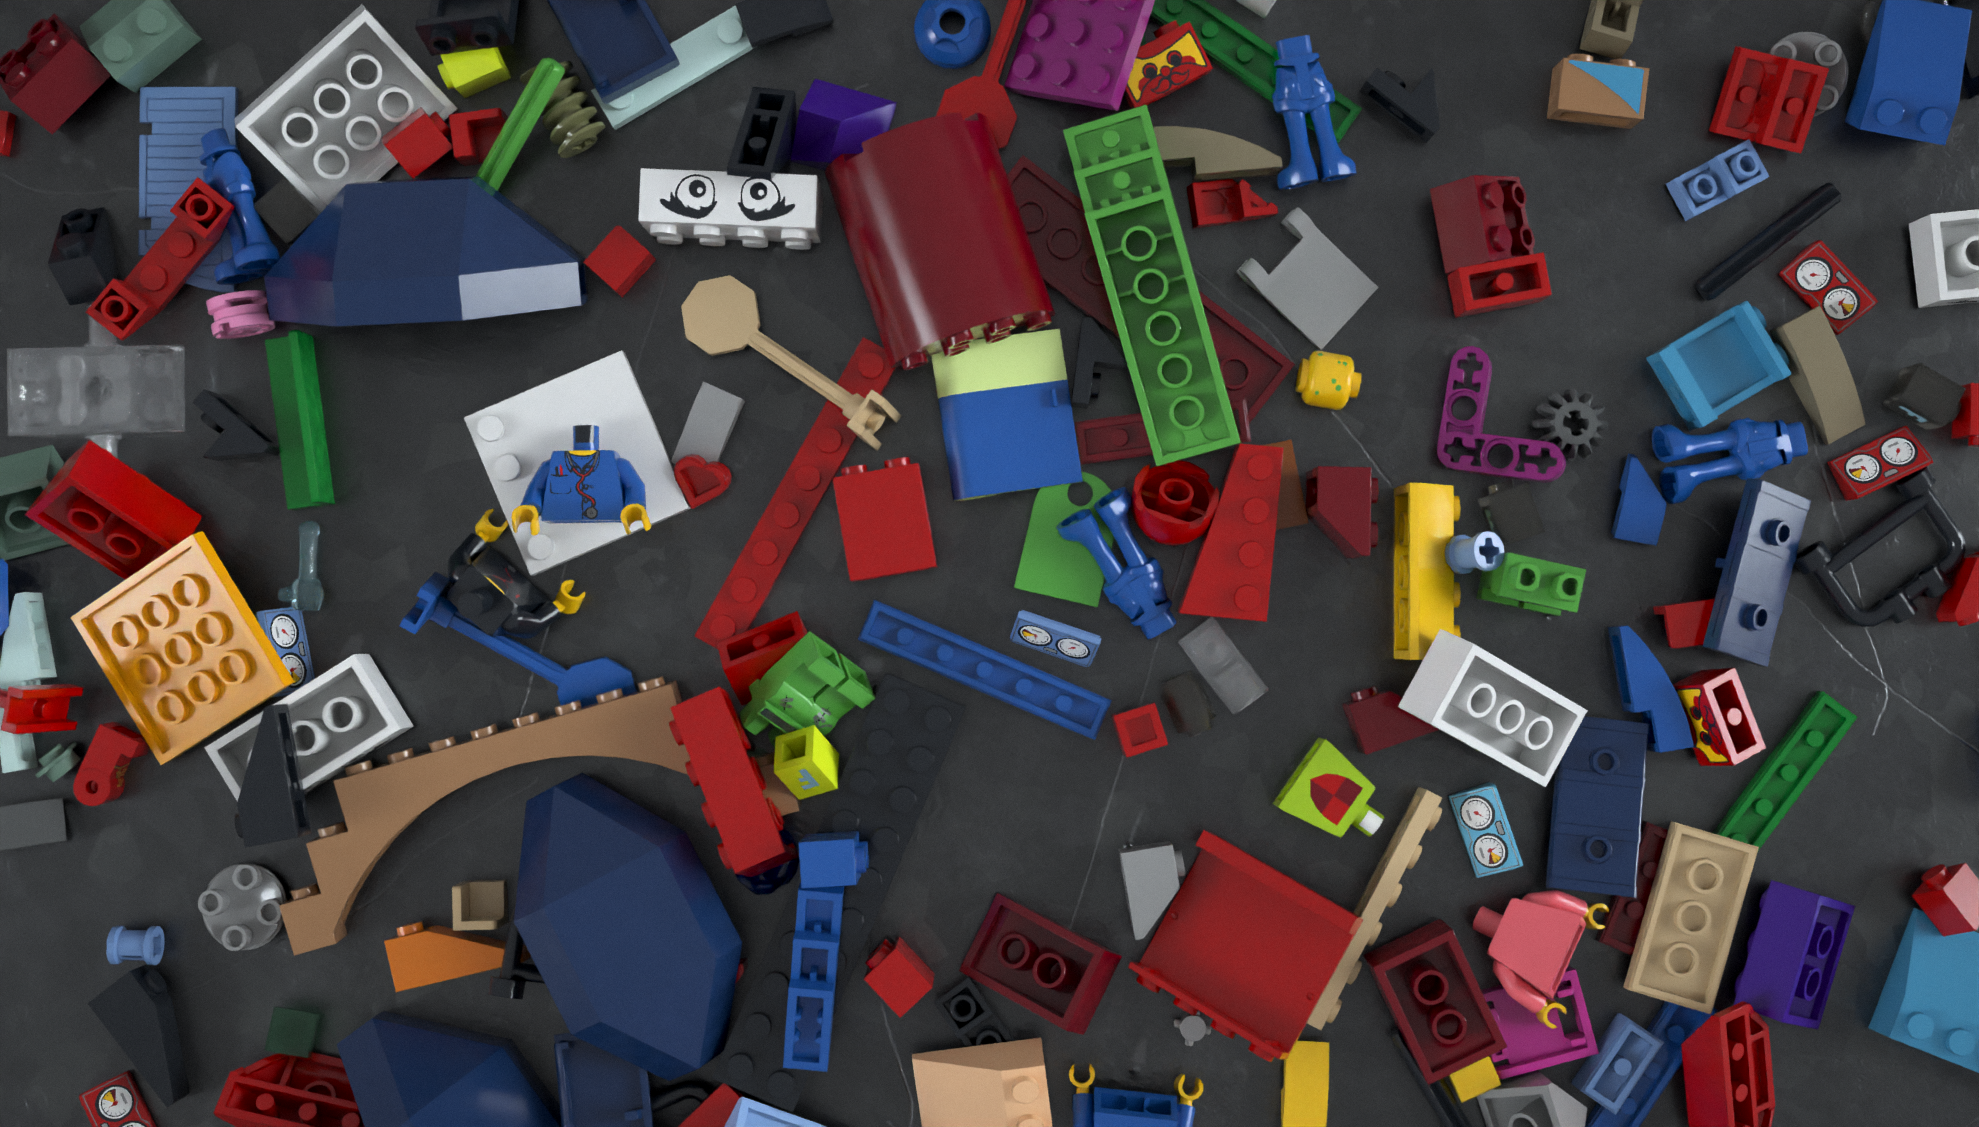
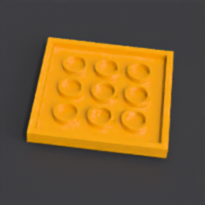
[70,531,294,765]

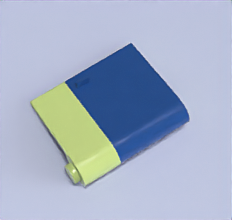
[931,329,1083,501]

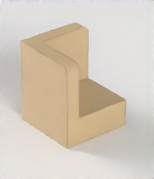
[452,879,508,931]

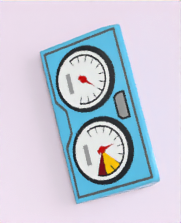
[1448,782,1523,878]

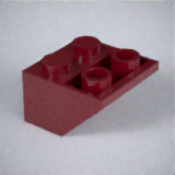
[0,13,111,134]
[1430,175,1535,273]
[1305,466,1379,559]

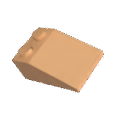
[912,1037,1053,1127]

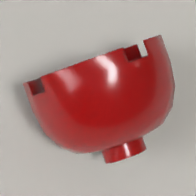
[1131,460,1220,546]

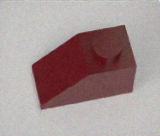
[1342,685,1439,755]

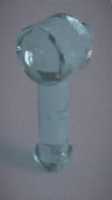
[278,520,324,611]

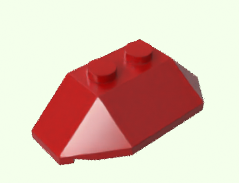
[1681,1001,1775,1127]
[213,1048,365,1127]

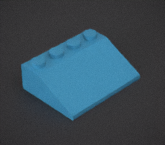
[1868,908,1979,1073]

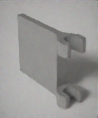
[1235,207,1379,350]

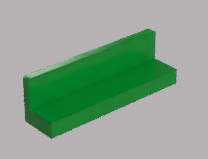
[265,330,335,510]

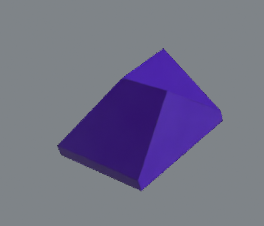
[791,79,897,171]

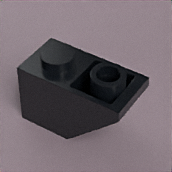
[48,207,119,306]

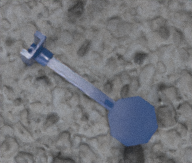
[399,572,637,707]

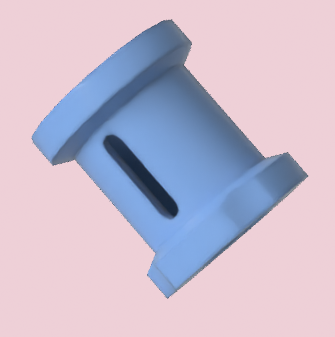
[1445,531,1505,574]
[106,926,165,965]

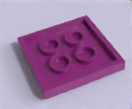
[1004,0,1155,111]

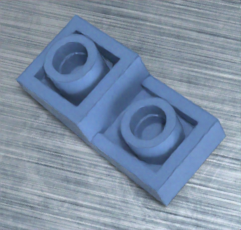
[1666,140,1770,221]

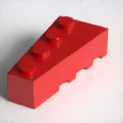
[1177,443,1284,622]
[669,687,799,877]

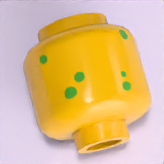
[1295,350,1361,410]

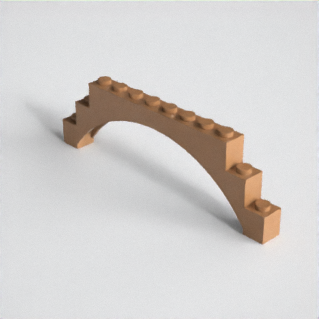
[279,676,802,956]

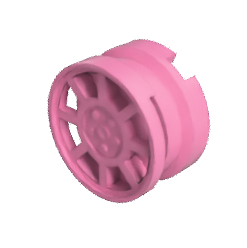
[206,290,275,339]

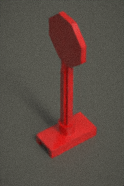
[936,0,1027,150]
[0,684,84,734]

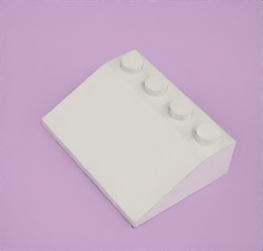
[234,4,458,212]

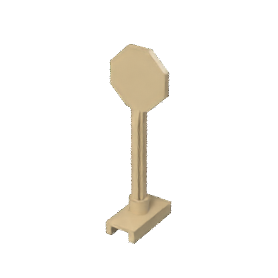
[681,275,901,450]

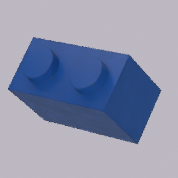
[799,831,869,888]

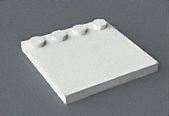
[464,350,691,576]

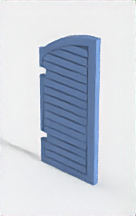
[138,87,238,293]

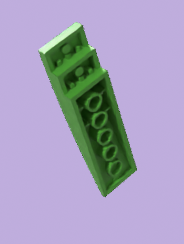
[1063,105,1241,466]

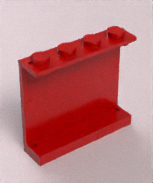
[1128,830,1364,1062]

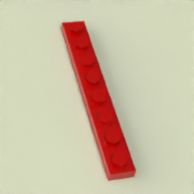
[694,337,897,649]

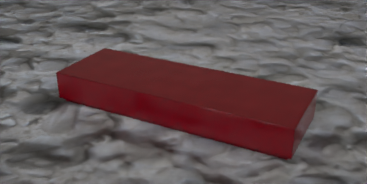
[1595,821,1668,955]

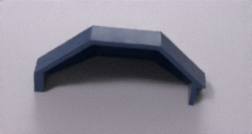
[264,176,588,327]
[514,773,742,1081]
[336,1011,562,1127]

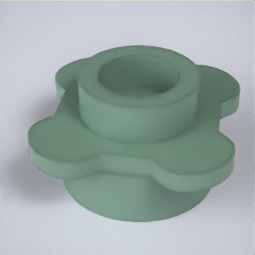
[35,741,81,782]

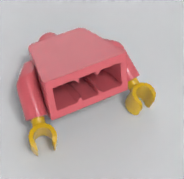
[1472,890,1609,1029]

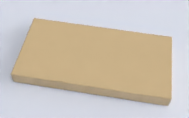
[1623,821,1759,1014]

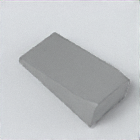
[671,382,745,464]

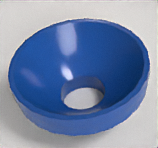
[914,0,991,69]

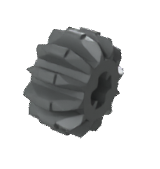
[1532,388,1609,462]

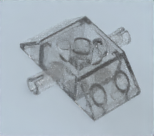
[7,305,186,459]

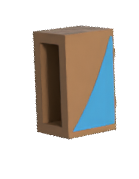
[1547,54,1649,129]

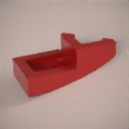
[1187,179,1278,229]

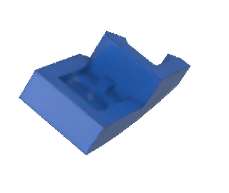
[1611,453,1667,546]

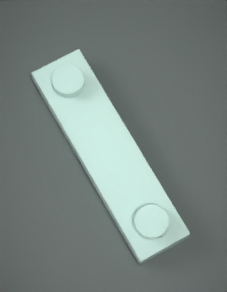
[591,5,756,130]

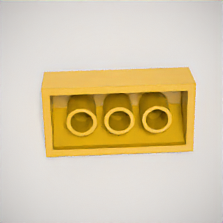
[1394,483,1461,660]

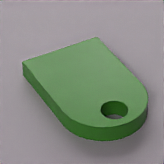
[1014,472,1114,608]

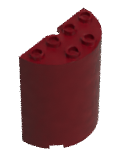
[824,112,1055,370]

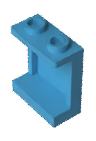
[1646,301,1791,431]

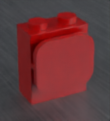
[833,457,937,582]

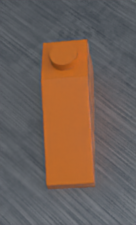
[384,921,531,992]

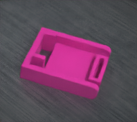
[1481,966,1599,1079]

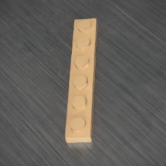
[1307,787,1442,1030]

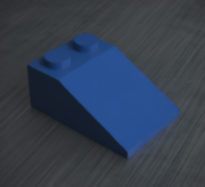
[1844,0,1972,145]

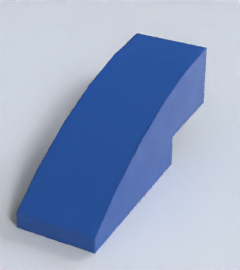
[1607,626,1694,753]

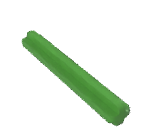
[476,57,565,191]

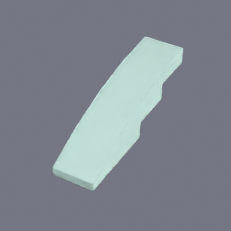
[0,592,57,773]

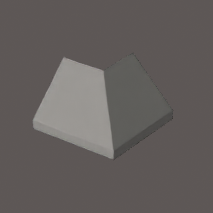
[1477,1070,1587,1127]

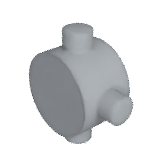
[1174,1011,1212,1046]

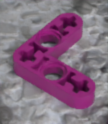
[1437,346,1566,483]

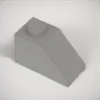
[1118,841,1185,940]

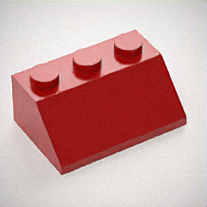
[25,440,202,580]

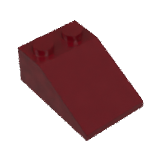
[959,893,1122,1035]
[1363,919,1507,1085]

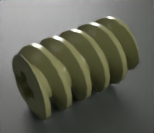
[520,61,605,158]

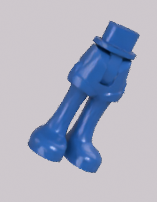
[1272,35,1357,190]
[199,128,280,285]
[1651,418,1808,504]
[1056,487,1177,639]

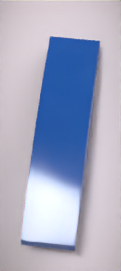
[783,883,844,1072]

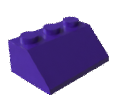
[1734,880,1855,1030]

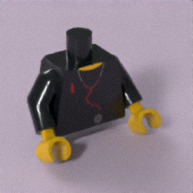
[446,509,586,639]

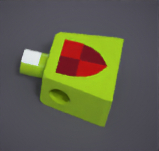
[1272,737,1384,838]

